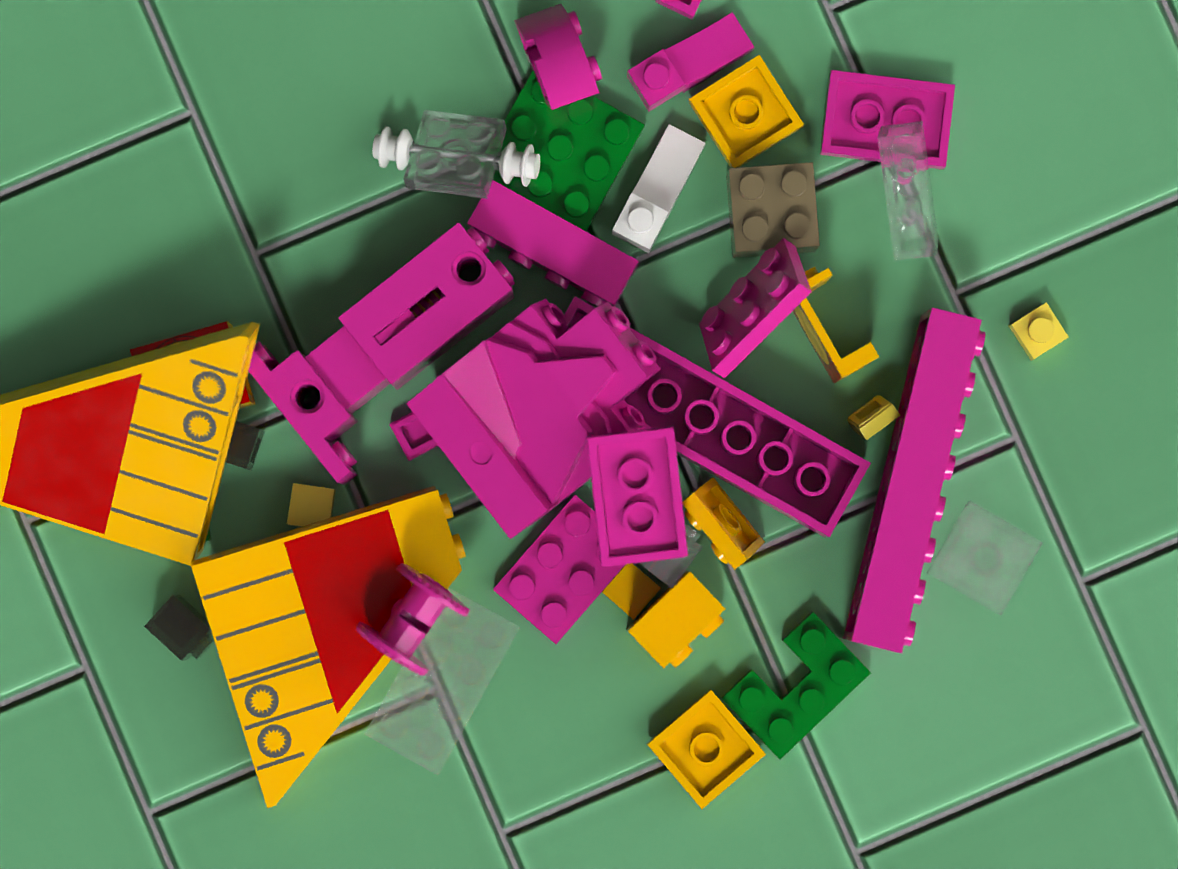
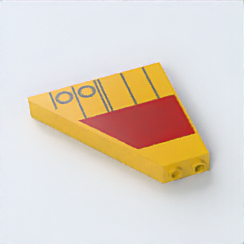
[0,322,260,566]
[191,486,466,808]

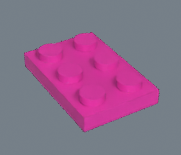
[820,70,955,170]
[699,238,812,379]
[586,426,688,567]
[493,495,625,644]

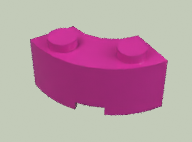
[514,4,602,110]

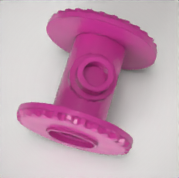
[356,563,470,676]

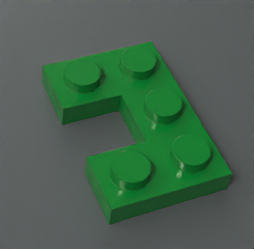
[721,612,871,760]

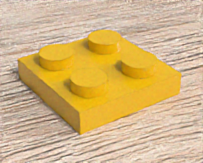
[688,55,804,168]
[682,477,765,570]
[647,689,766,809]

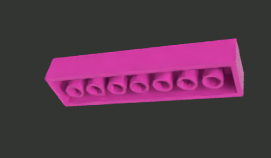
[564,297,871,538]
[843,307,986,654]

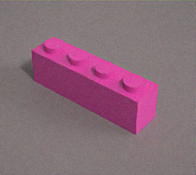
[467,180,639,307]

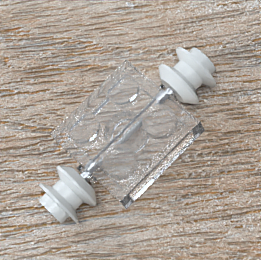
[372,110,540,199]

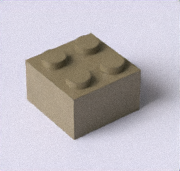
[726,162,820,258]

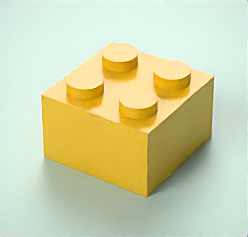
[627,571,725,669]

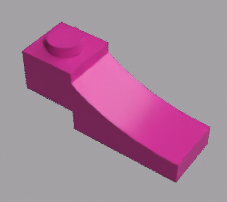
[627,12,754,112]

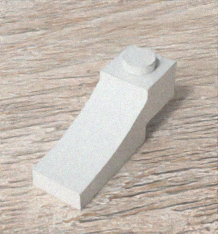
[612,124,706,253]

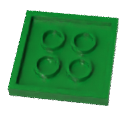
[476,71,645,232]

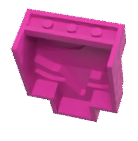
[406,298,661,539]

